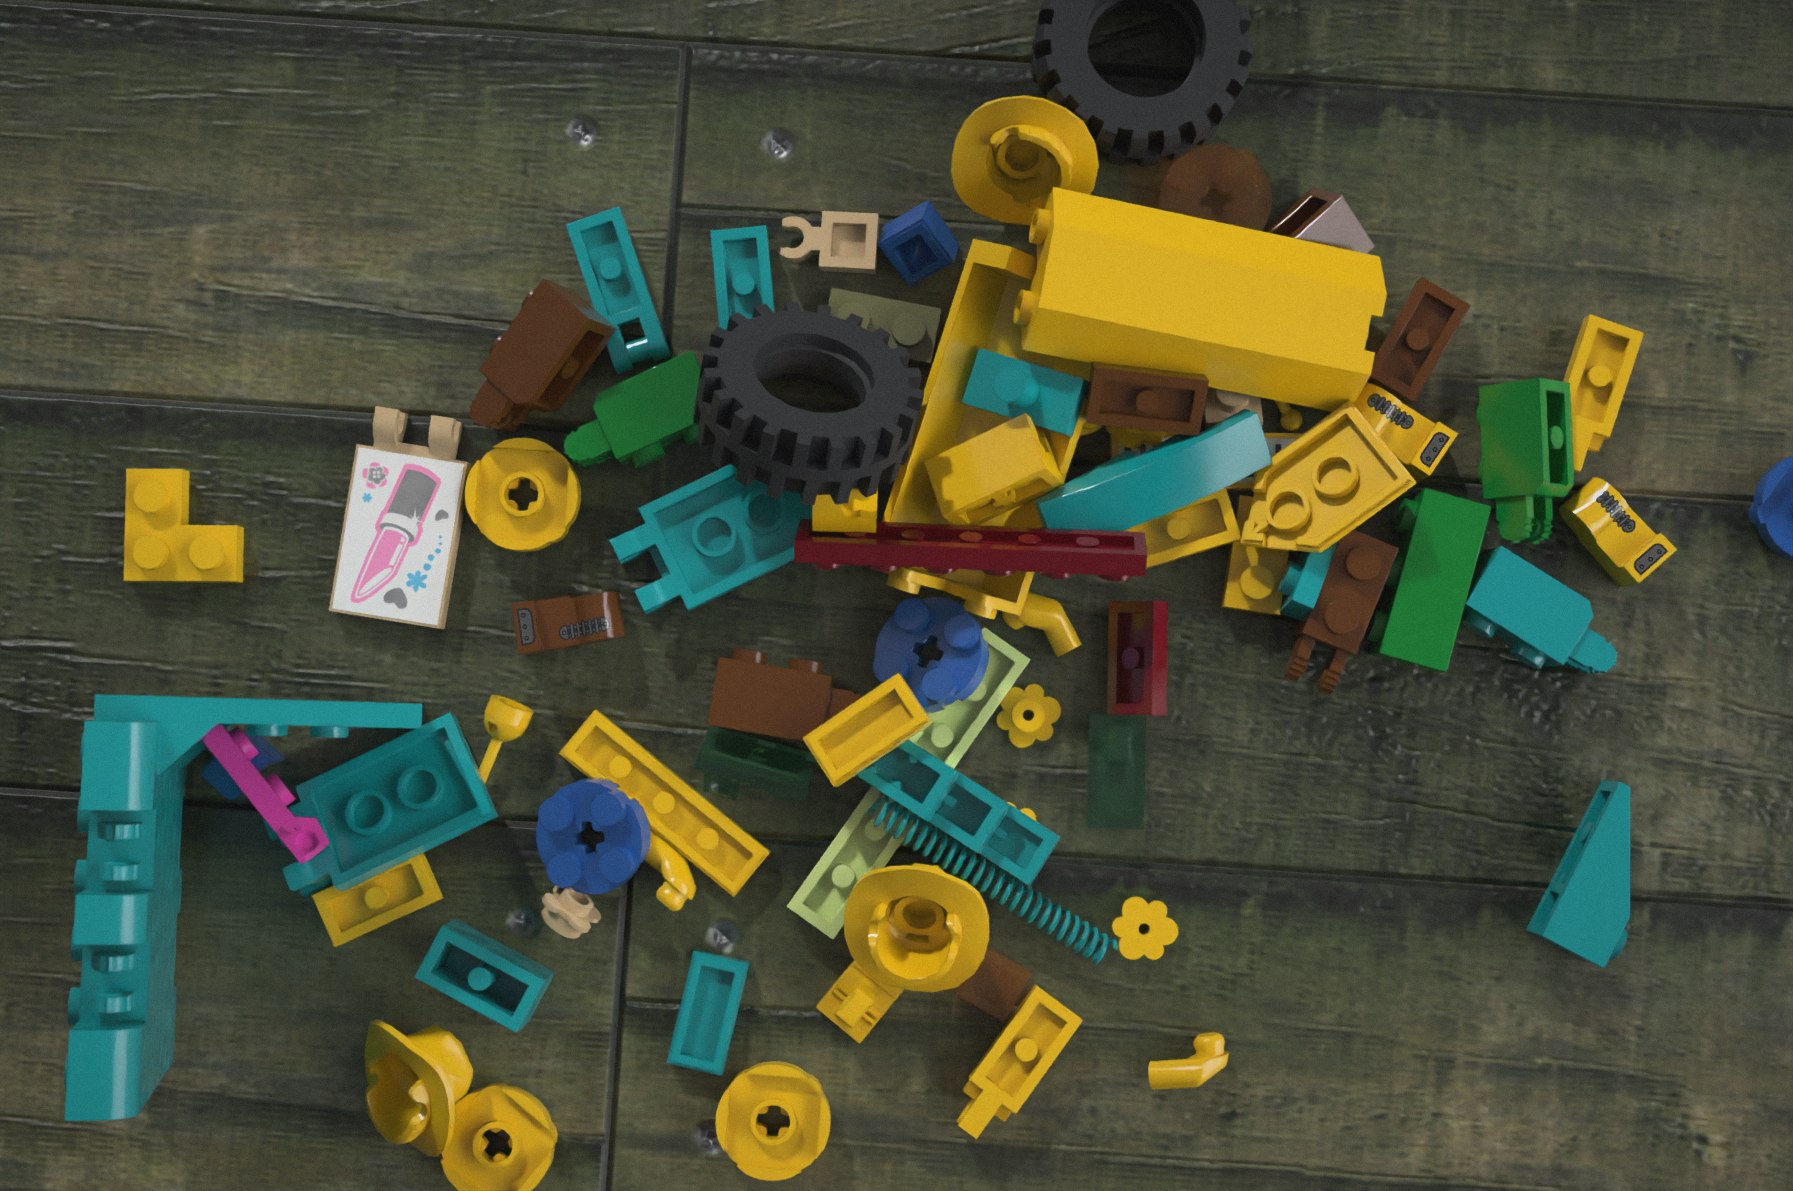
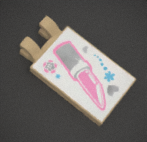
[329,406,472,629]

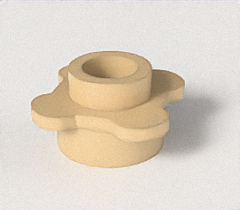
[542,885,601,939]

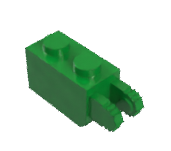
[563,350,701,468]
[1476,378,1574,544]

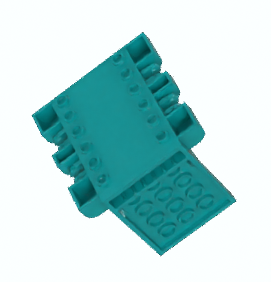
[64,694,422,1121]

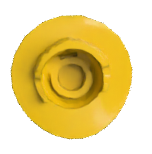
[951,95,1099,225]
[844,863,989,992]
[364,1019,473,1157]

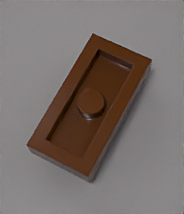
[1368,277,1471,405]
[1083,362,1209,436]

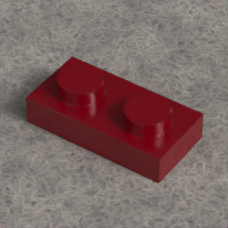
[1107,600,1168,716]

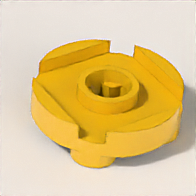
[465,438,581,552]
[715,1061,831,1181]
[441,1082,558,1191]

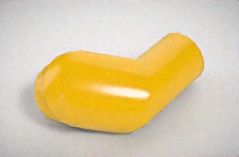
[645,830,696,912]
[1148,1032,1229,1090]

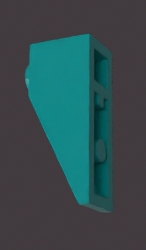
[1526,780,1630,968]

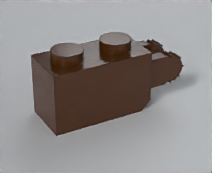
[468,279,617,434]
[1284,530,1399,696]
[707,648,865,741]

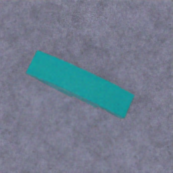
[1033,409,1272,531]
[856,739,1061,886]

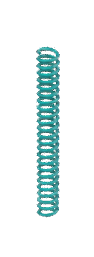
[868,795,1118,965]

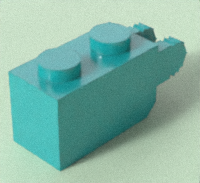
[1461,546,1619,674]

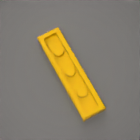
[559,710,771,897]

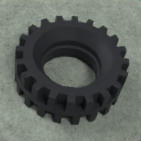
[693,302,924,505]

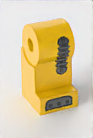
[1354,383,1458,482]
[1559,477,1677,588]

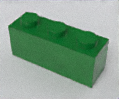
[1365,488,1492,673]

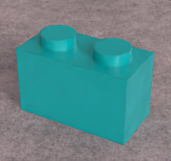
[414,919,556,1033]

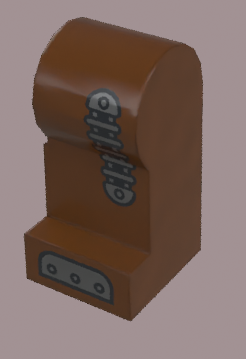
[511,591,626,656]

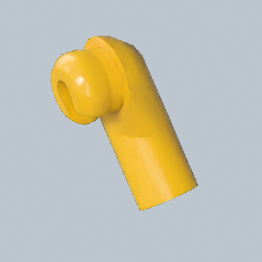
[1002,591,1082,657]

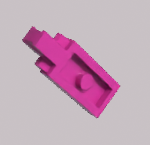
[202,723,330,865]

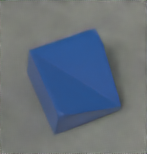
[877,200,959,287]
[201,732,285,800]

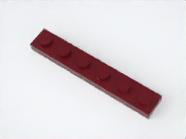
[794,518,1147,581]

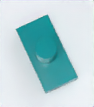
[962,348,1088,437]

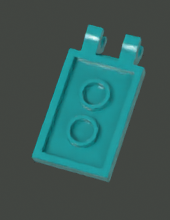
[609,464,812,615]
[262,712,498,898]

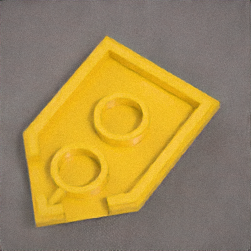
[1240,400,1417,553]

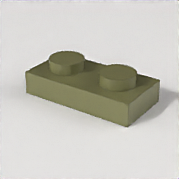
[828,287,941,367]

